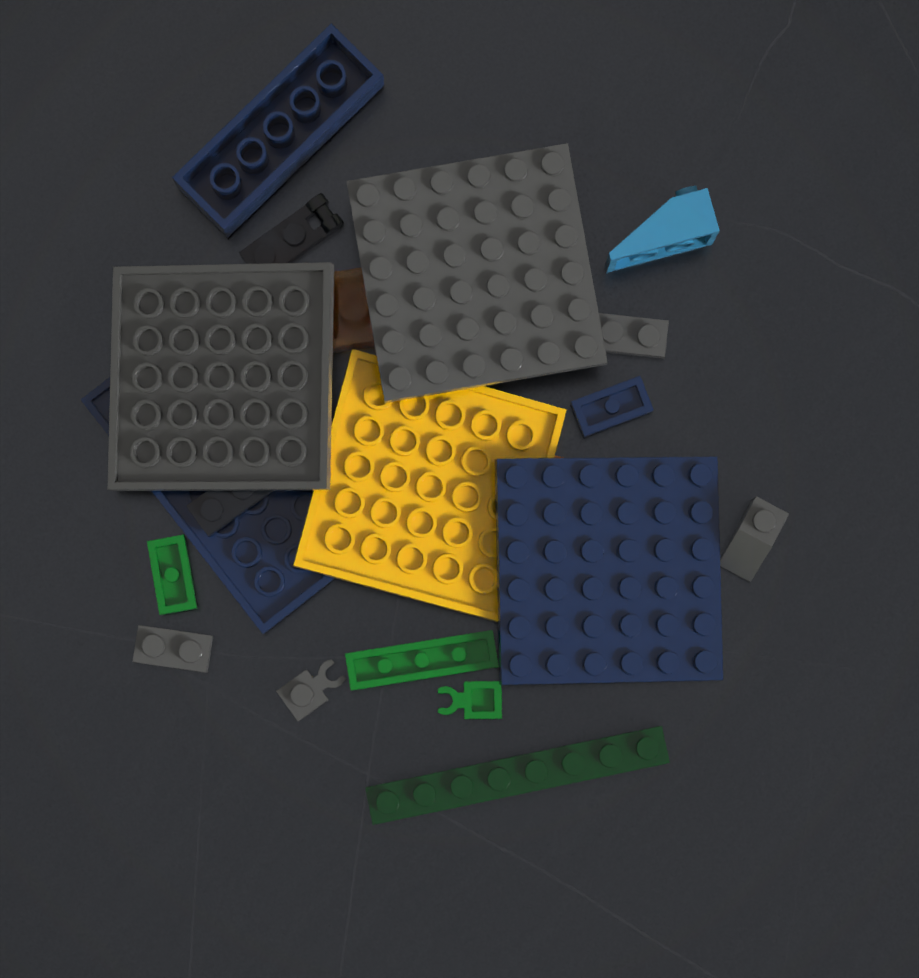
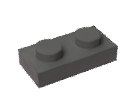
[599,313,669,359]
[132,625,213,673]

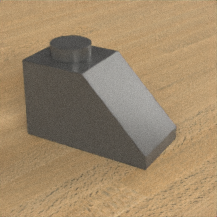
[720,496,789,582]

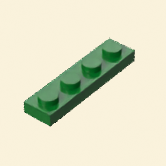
[345,630,499,691]

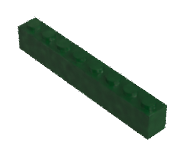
[365,726,670,825]

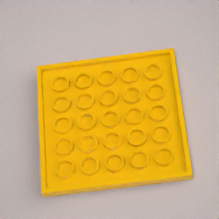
[293,349,567,622]

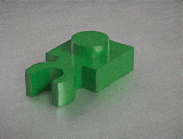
[438,681,502,719]

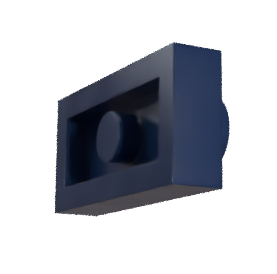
[571,376,654,437]

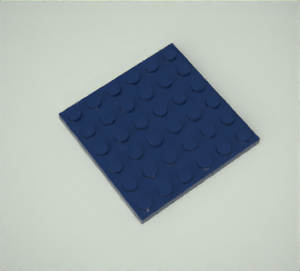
[495,457,723,685]

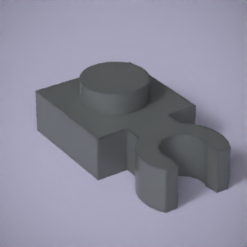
[276,659,346,722]

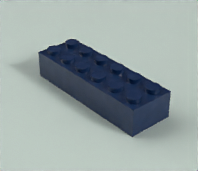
[172,23,384,238]

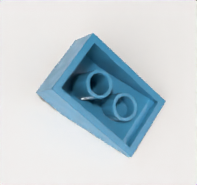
[605,186,720,273]

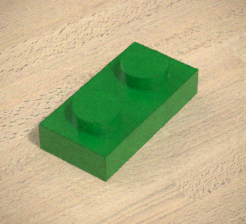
[147,534,198,615]

